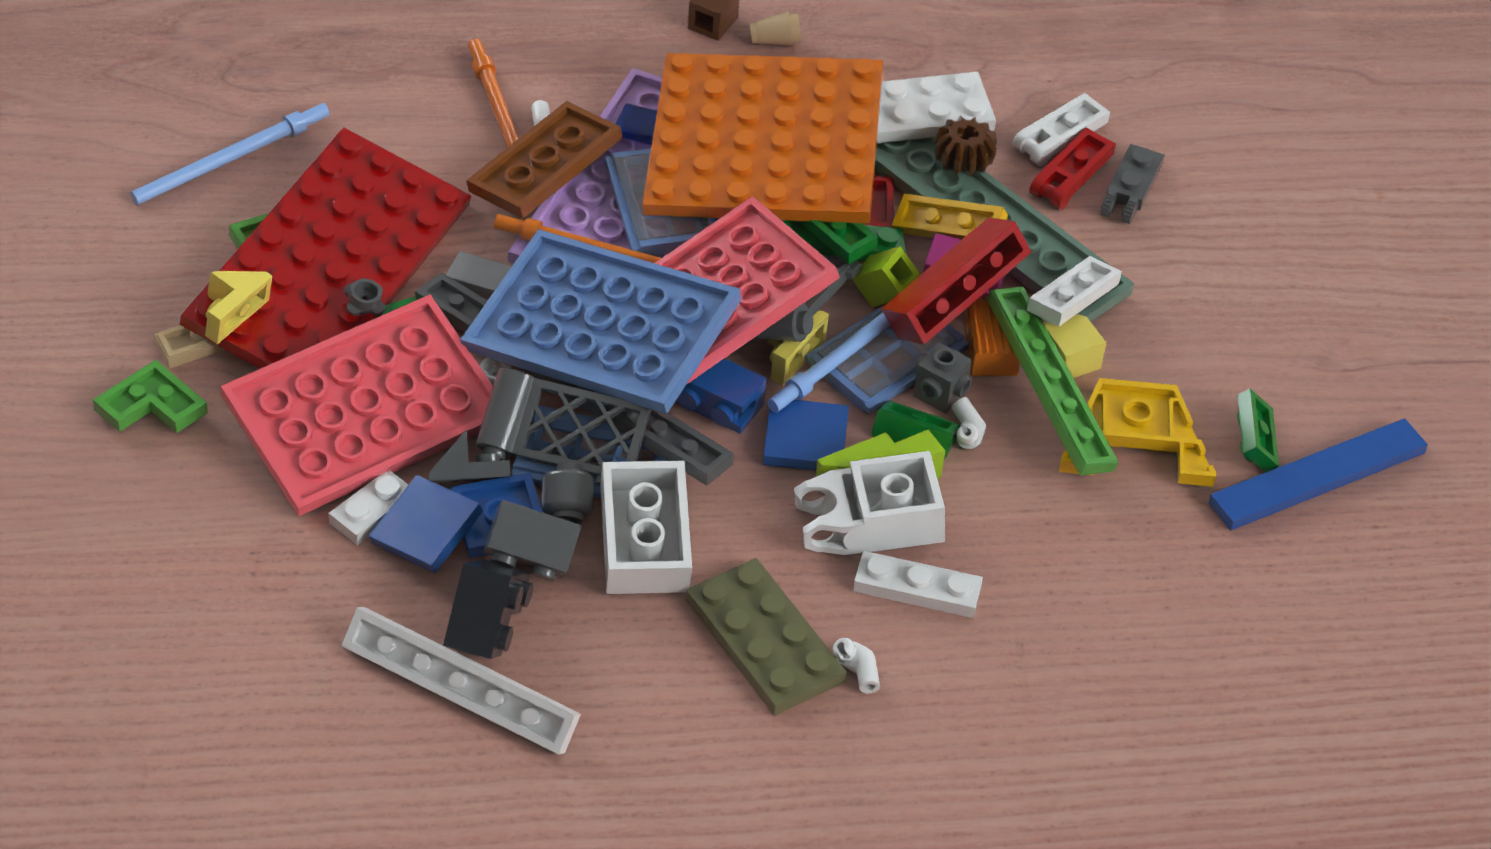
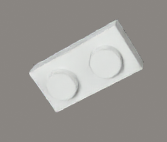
[328,471,408,545]

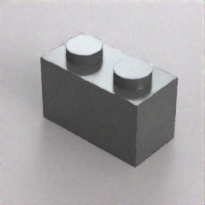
[483,500,582,581]

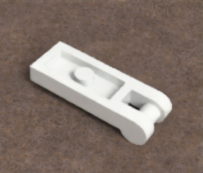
[1012,93,1110,167]

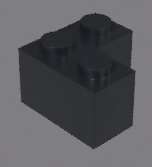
[443,559,533,659]

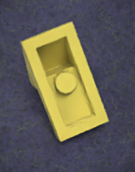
[205,271,272,344]
[767,311,829,386]

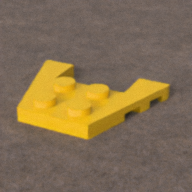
[1059,378,1216,487]

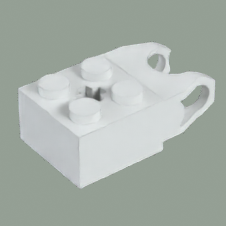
[794,451,945,555]

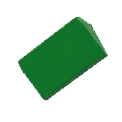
[871,401,960,459]

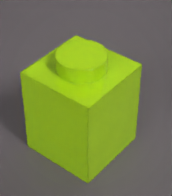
[852,246,921,307]

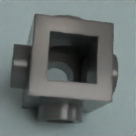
[913,342,972,414]

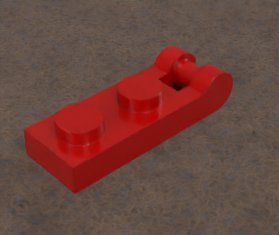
[1029,128,1116,210]

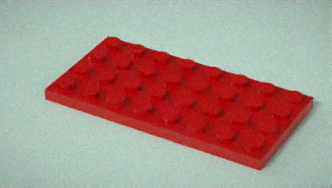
[180,127,471,369]

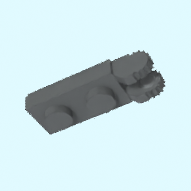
[1100,144,1165,224]

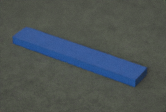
[1209,418,1428,531]

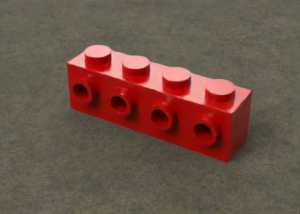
[881,217,1032,345]

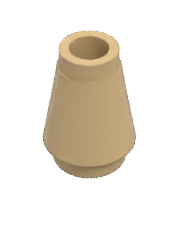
[750,11,802,46]

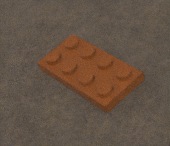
[466,101,622,219]

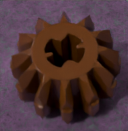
[935,115,997,176]

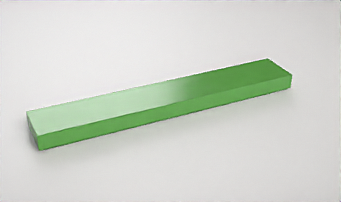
[986,287,1119,476]

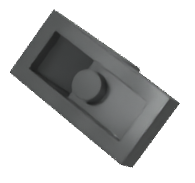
[428,430,510,483]

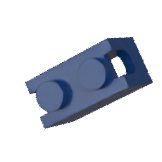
[675,358,767,434]

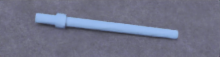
[130,103,330,205]
[767,312,891,413]

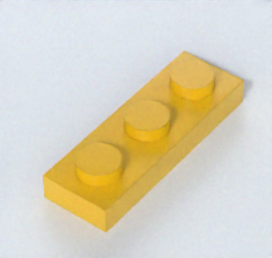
[892,194,1008,239]

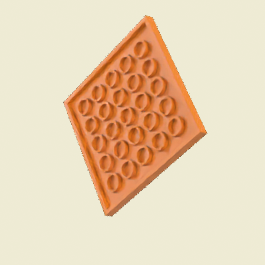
[642,53,883,223]

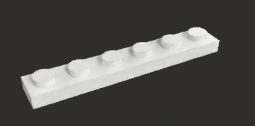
[342,607,581,755]

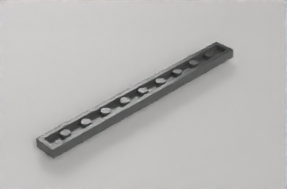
[415,273,734,486]

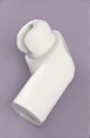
[832,637,880,694]

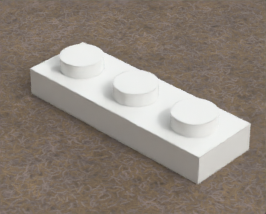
[1027,256,1122,326]
[853,551,983,618]

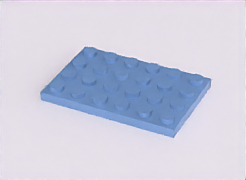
[460,229,742,414]

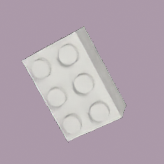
[600,461,692,594]

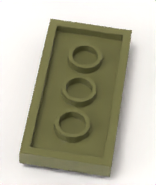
[686,558,847,716]

